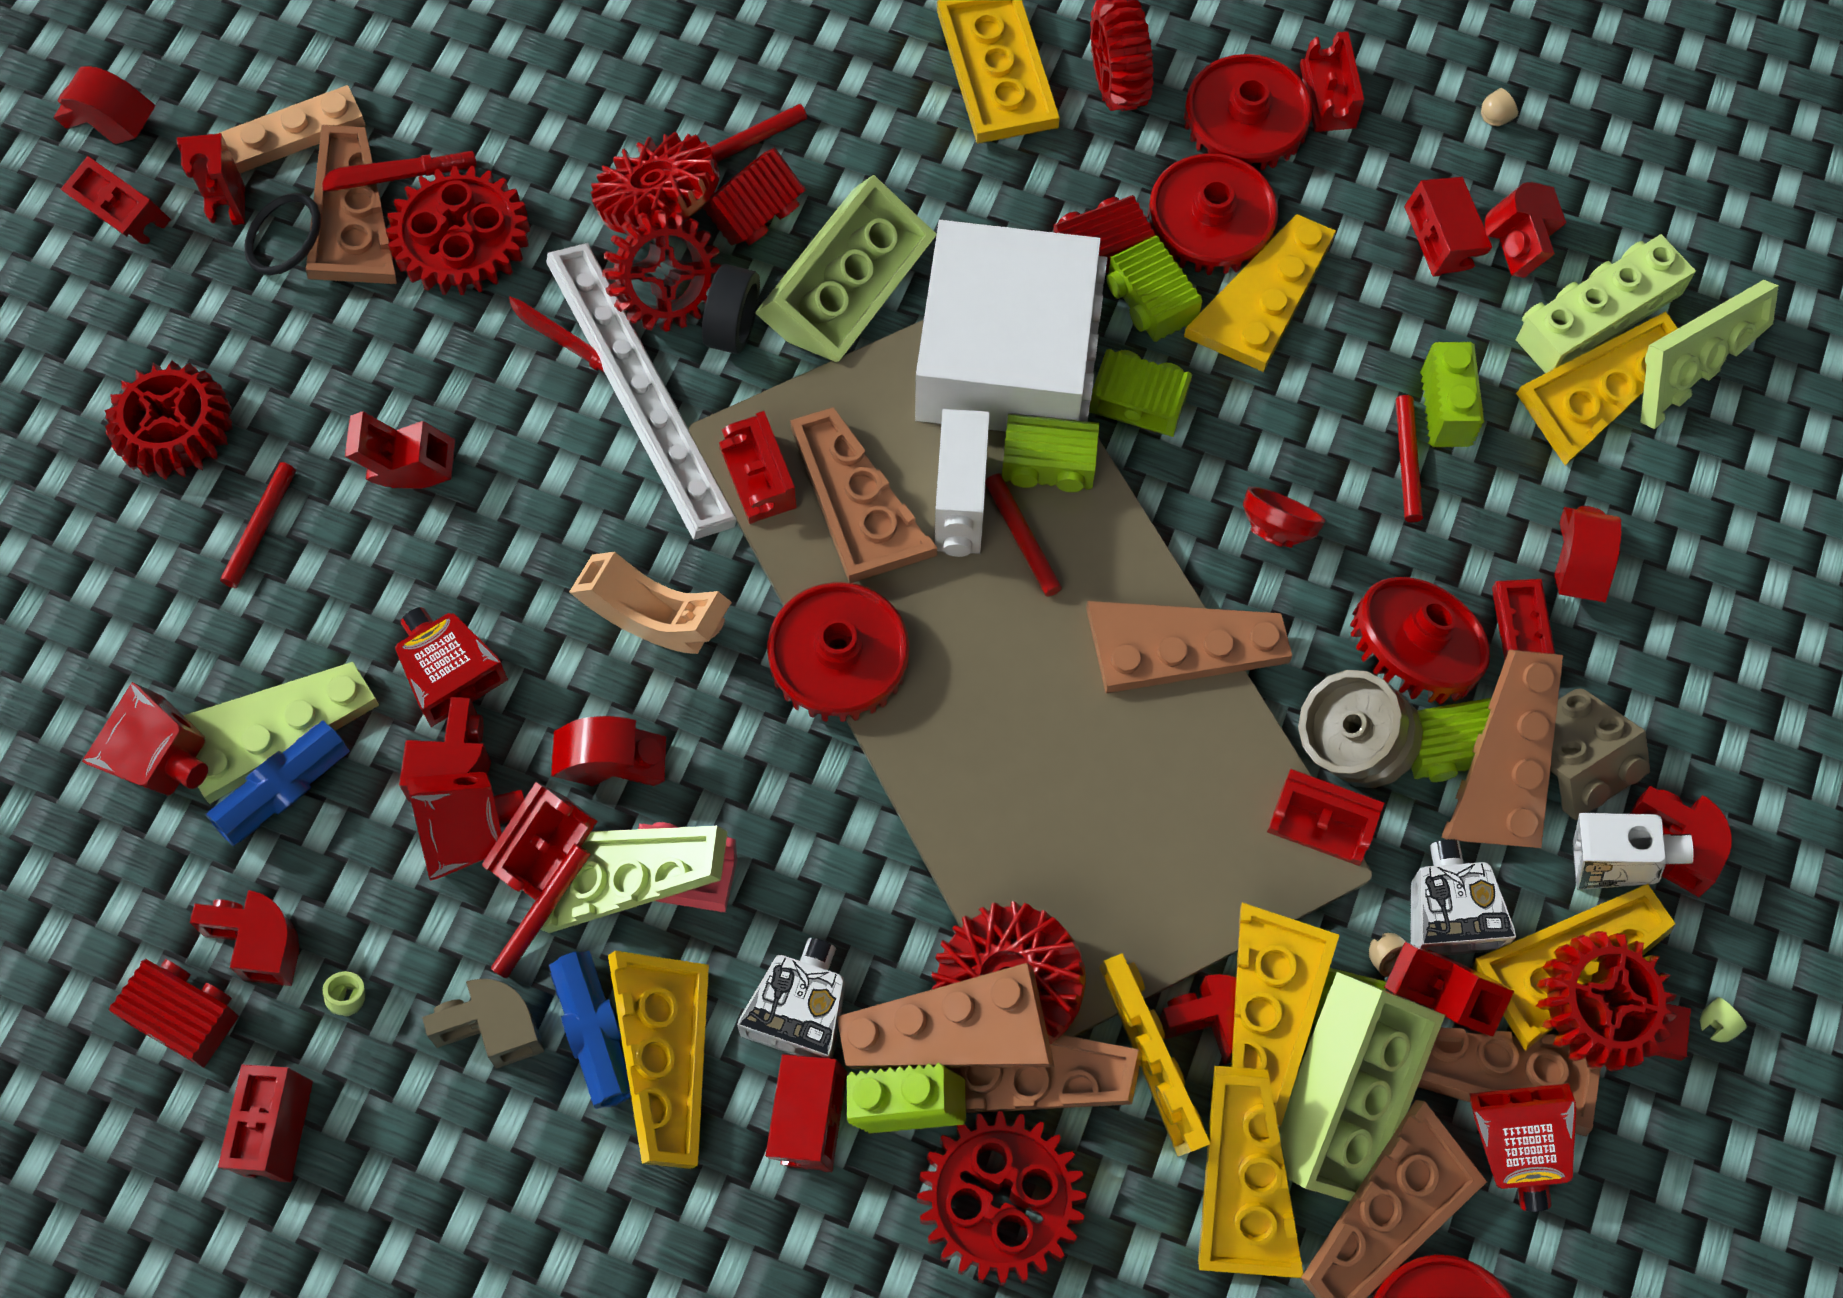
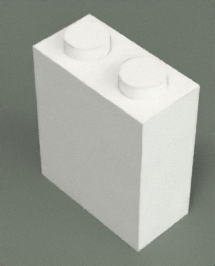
[935,409,989,557]

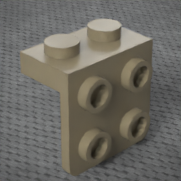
[1550,689,1650,820]

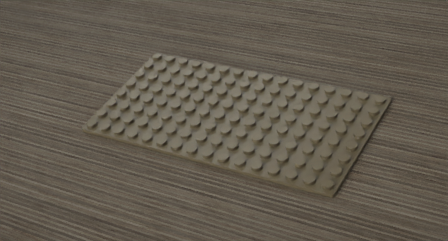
[689,320,1372,1037]

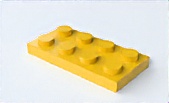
[937,0,1060,144]

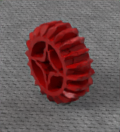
[1090,0,1154,112]
[602,210,722,332]
[105,360,233,480]
[1536,931,1677,1071]

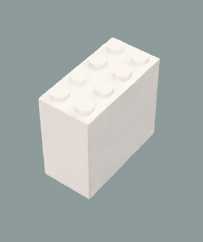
[915,220,1107,431]

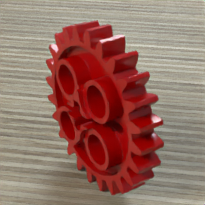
[386,166,530,295]
[917,1111,1086,1286]

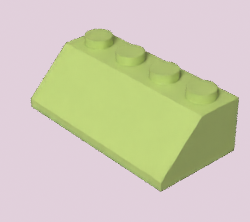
[755,175,937,362]
[1279,972,1445,1202]

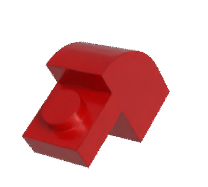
[53,66,156,144]
[1485,182,1566,278]
[345,411,455,488]
[1554,506,1621,603]
[399,697,491,802]
[551,716,666,787]
[1629,786,1732,897]
[190,890,299,986]
[1384,942,1514,1037]
[1159,974,1236,1065]

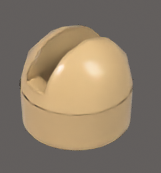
[1481,88,1518,127]
[1369,933,1406,977]

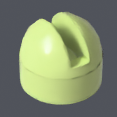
[323,971,365,1016]
[1700,997,1747,1043]

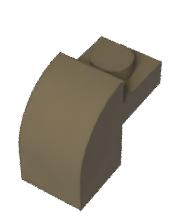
[422,979,545,1069]

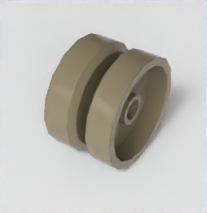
[1298,670,1423,788]

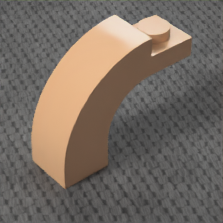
[569,552,732,654]

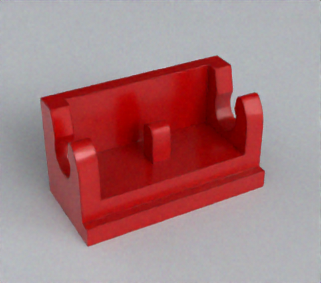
[1300,31,1364,132]
[177,133,245,225]
[60,156,171,244]
[1404,177,1492,277]
[719,411,797,524]
[1267,769,1384,866]
[482,782,598,900]
[765,1054,847,1172]
[218,1064,313,1183]

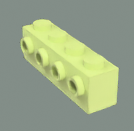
[1516,234,1696,373]

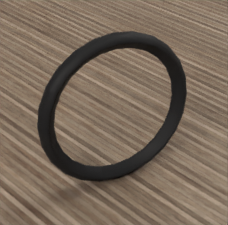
[244,193,321,276]

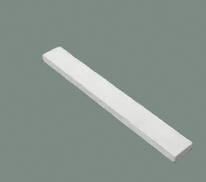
[546,243,737,540]

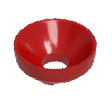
[1243,486,1325,548]

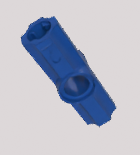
[206,721,350,847]
[549,951,631,1109]

